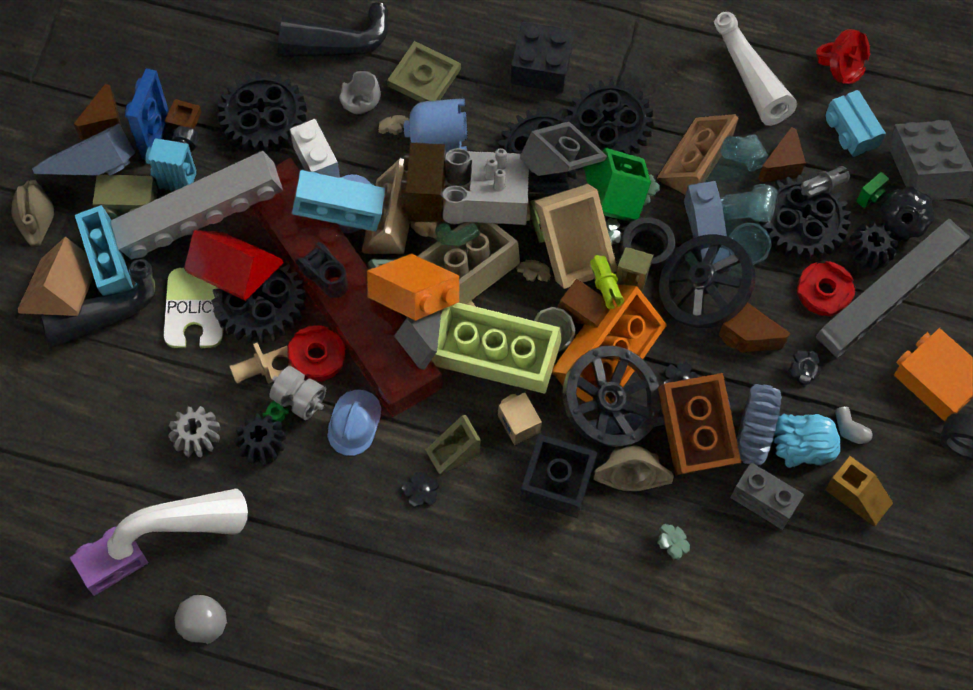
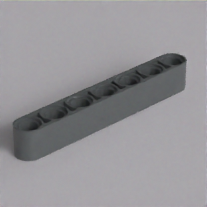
[816,219,971,358]

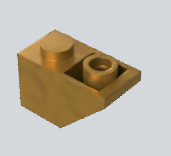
[825,456,893,527]

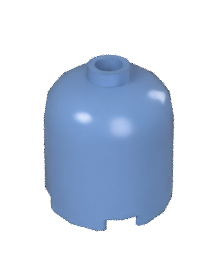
[404,99,467,154]

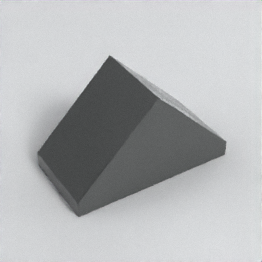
[395,310,442,370]

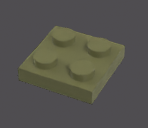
[387,41,461,102]

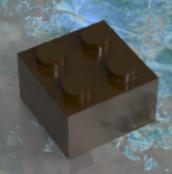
[401,142,446,223]

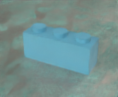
[292,170,385,232]
[75,205,133,296]

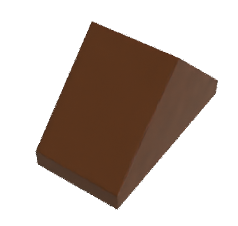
[74,83,121,141]
[758,127,806,182]
[557,279,610,327]

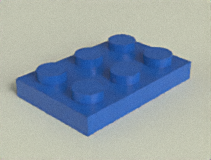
[125,68,169,160]

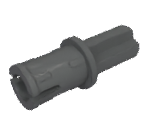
[801,166,850,197]

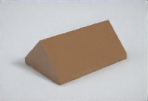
[657,114,738,195]
[18,237,94,316]

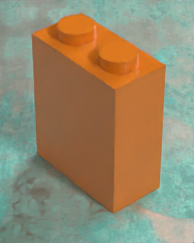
[367,254,459,321]
[894,328,973,422]

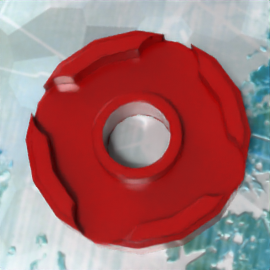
[797,261,855,316]
[287,325,345,381]

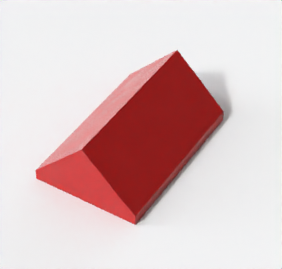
[184,230,284,301]

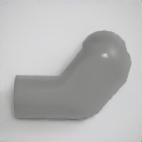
[835,407,873,444]

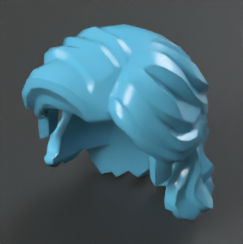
[774,414,840,468]

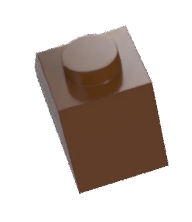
[718,302,791,352]

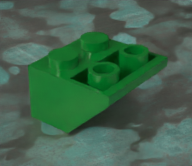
[583,148,651,222]

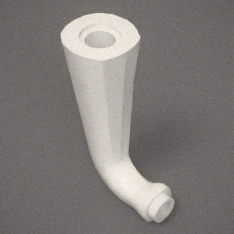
[714,12,797,126]
[107,489,248,560]

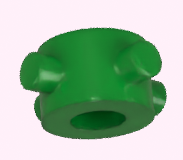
[263,401,289,423]

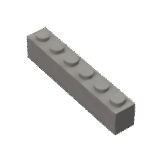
[111,151,283,260]

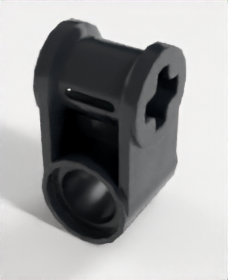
[295,242,349,298]

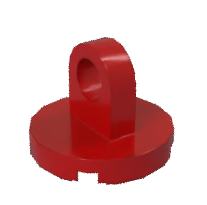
[816,29,870,84]

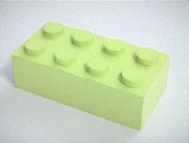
[431,303,561,394]

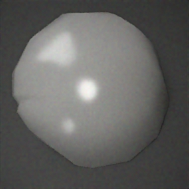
[339,72,381,114]
[534,307,575,352]
[175,595,227,644]

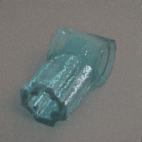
[720,134,769,171]
[721,184,778,222]

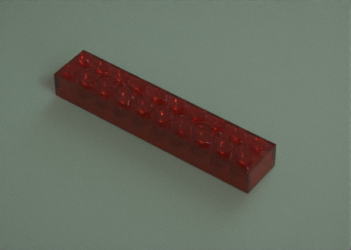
[250,158,442,417]

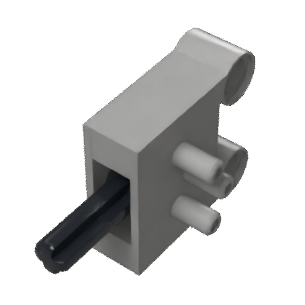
[442,148,569,225]

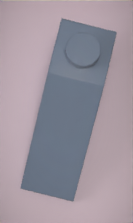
[684,181,731,275]

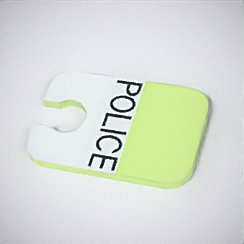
[164,268,223,348]

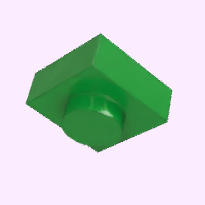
[856,172,889,209]

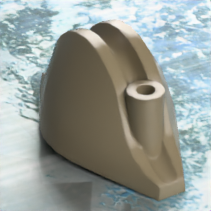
[11,180,54,247]
[594,444,674,491]

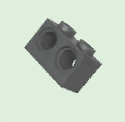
[730,462,804,530]

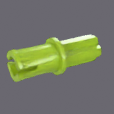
[590,255,624,309]

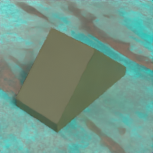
[616,247,653,292]
[425,415,481,474]

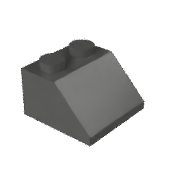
[520,122,607,176]

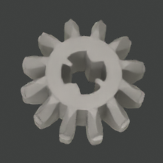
[169,406,220,457]

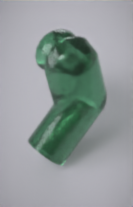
[435,223,480,246]

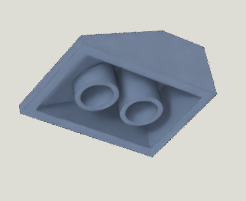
[32,124,135,176]

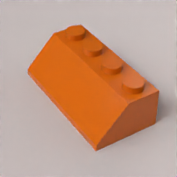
[552,284,667,403]

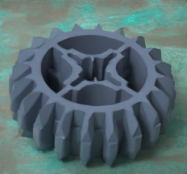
[737,384,782,465]

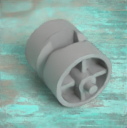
[270,366,326,420]

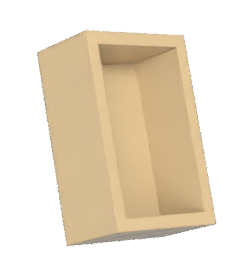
[534,184,617,289]

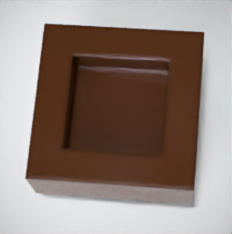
[165,99,202,129]

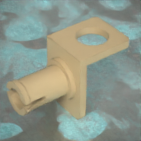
[230,343,290,384]

